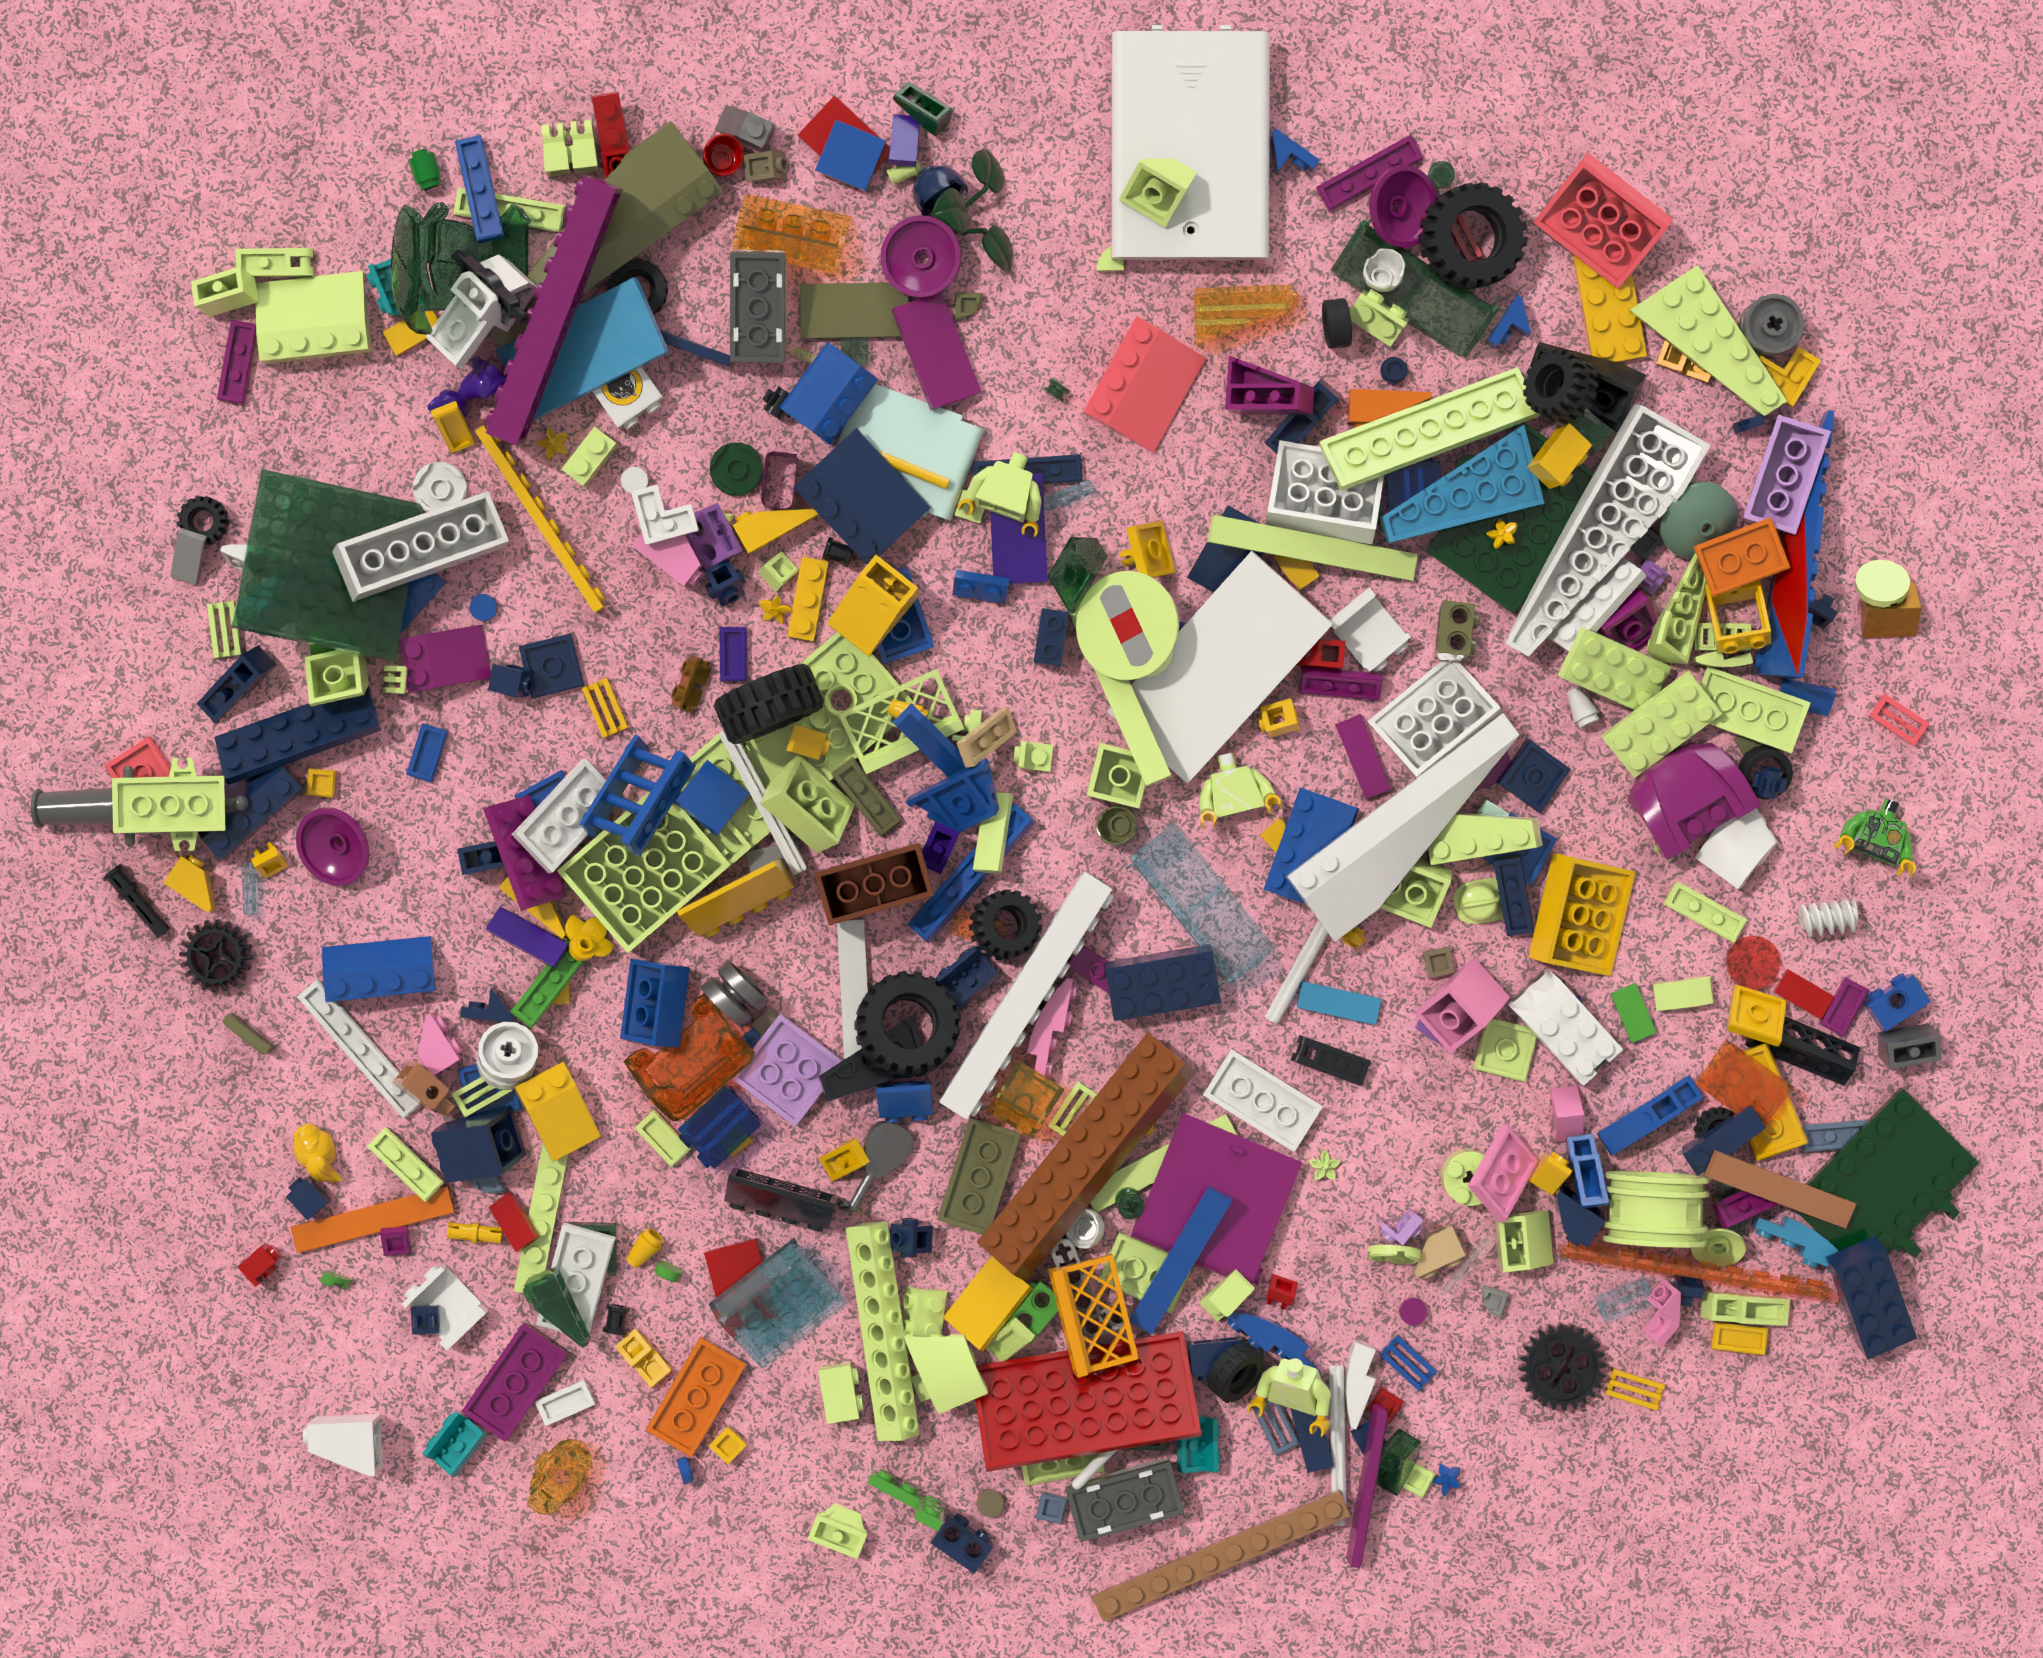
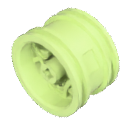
[1603,1171,1710,1248]

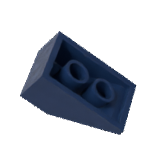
[1187,505,1263,593]

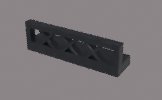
[1745,1016,1860,1086]

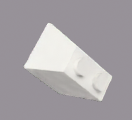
[303,1414,383,1476]

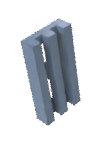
[1252,1399,1300,1456]

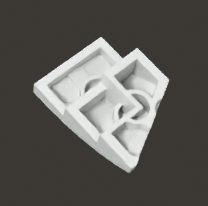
[1695,808,1777,889]

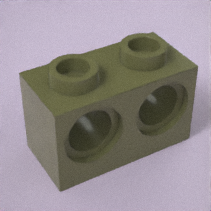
[1434,600,1479,663]

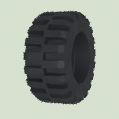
[1418,182,1528,289]
[714,663,824,744]
[854,971,961,1078]

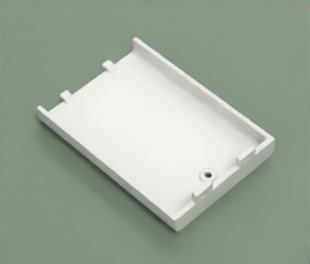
[1111,25,1270,261]

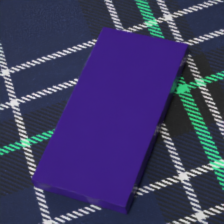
[990,473,1048,584]

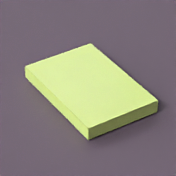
[1098,1232,1191,1314]

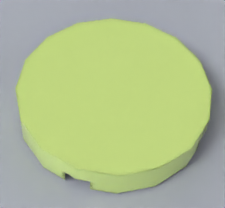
[1854,560,1910,608]
[1367,1245,1421,1264]

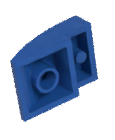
[878,566,934,664]

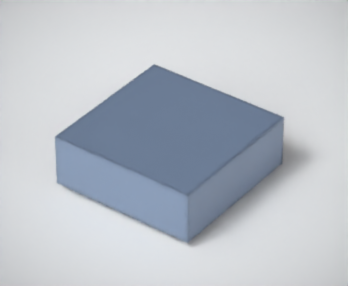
[1036,1491,1068,1524]

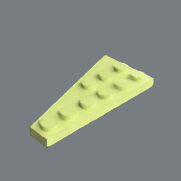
[1629,265,1787,417]

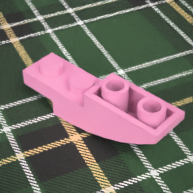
[1026,977,1077,1084]

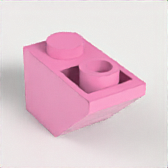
[418,1012,463,1076]

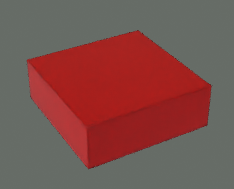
[1367,1386,1404,1424]

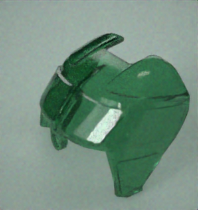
[390,202,531,335]

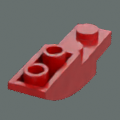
[592,91,630,178]

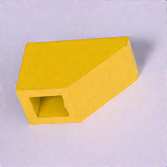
[1529,1152,1572,1196]

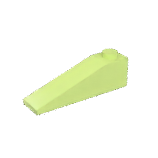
[1647,553,1707,664]

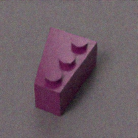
[1225,356,1314,415]

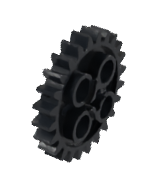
[1518,1322,1607,1411]

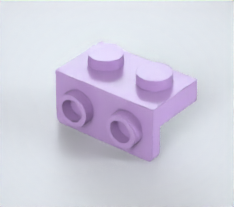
[1377,1208,1423,1245]

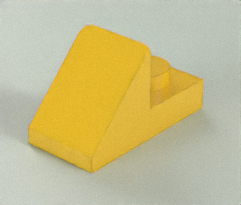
[818,1138,870,1181]

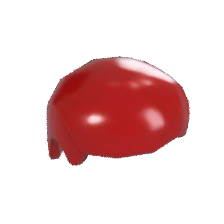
[703,133,744,177]

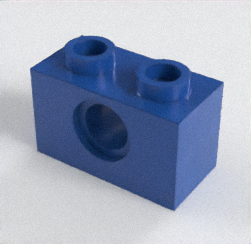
[1863,973,1931,1032]

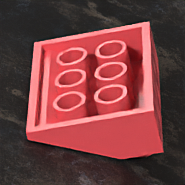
[1533,152,1673,289]
[1083,316,1206,453]

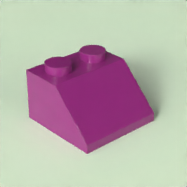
[1598,587,1658,651]

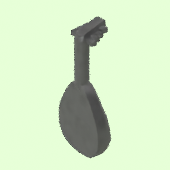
[837,1121,913,1213]

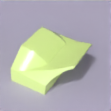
[807,1504,868,1559]

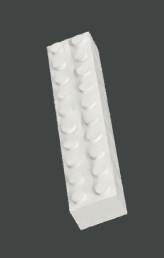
[939,871,1114,1120]

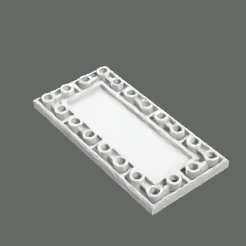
[1107,551,1333,784]

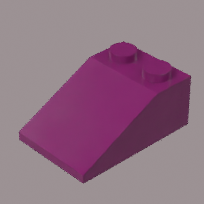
[398,625,491,693]

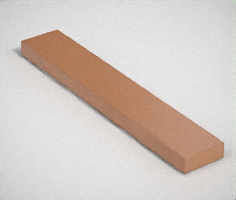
[1704,1150,1856,1229]

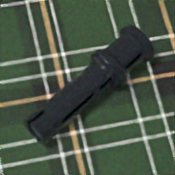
[102,863,171,939]

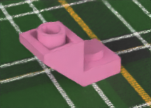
[1642,1279,1681,1347]

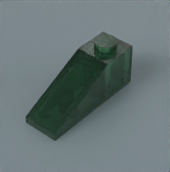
[523,1266,591,1348]

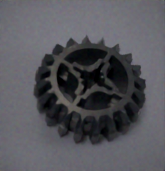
[179,919,254,992]

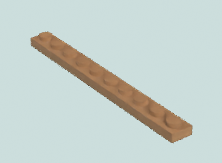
[1092,1490,1351,1622]

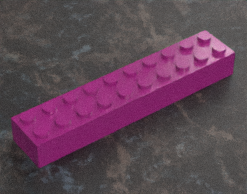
[484,176,623,446]

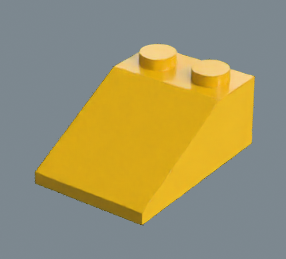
[515,1062,601,1162]

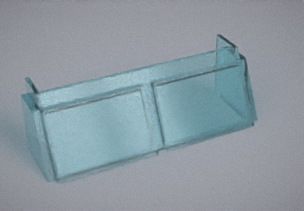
[1125,822,1274,987]

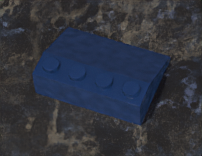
[794,428,931,565]

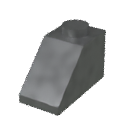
[715,105,775,152]

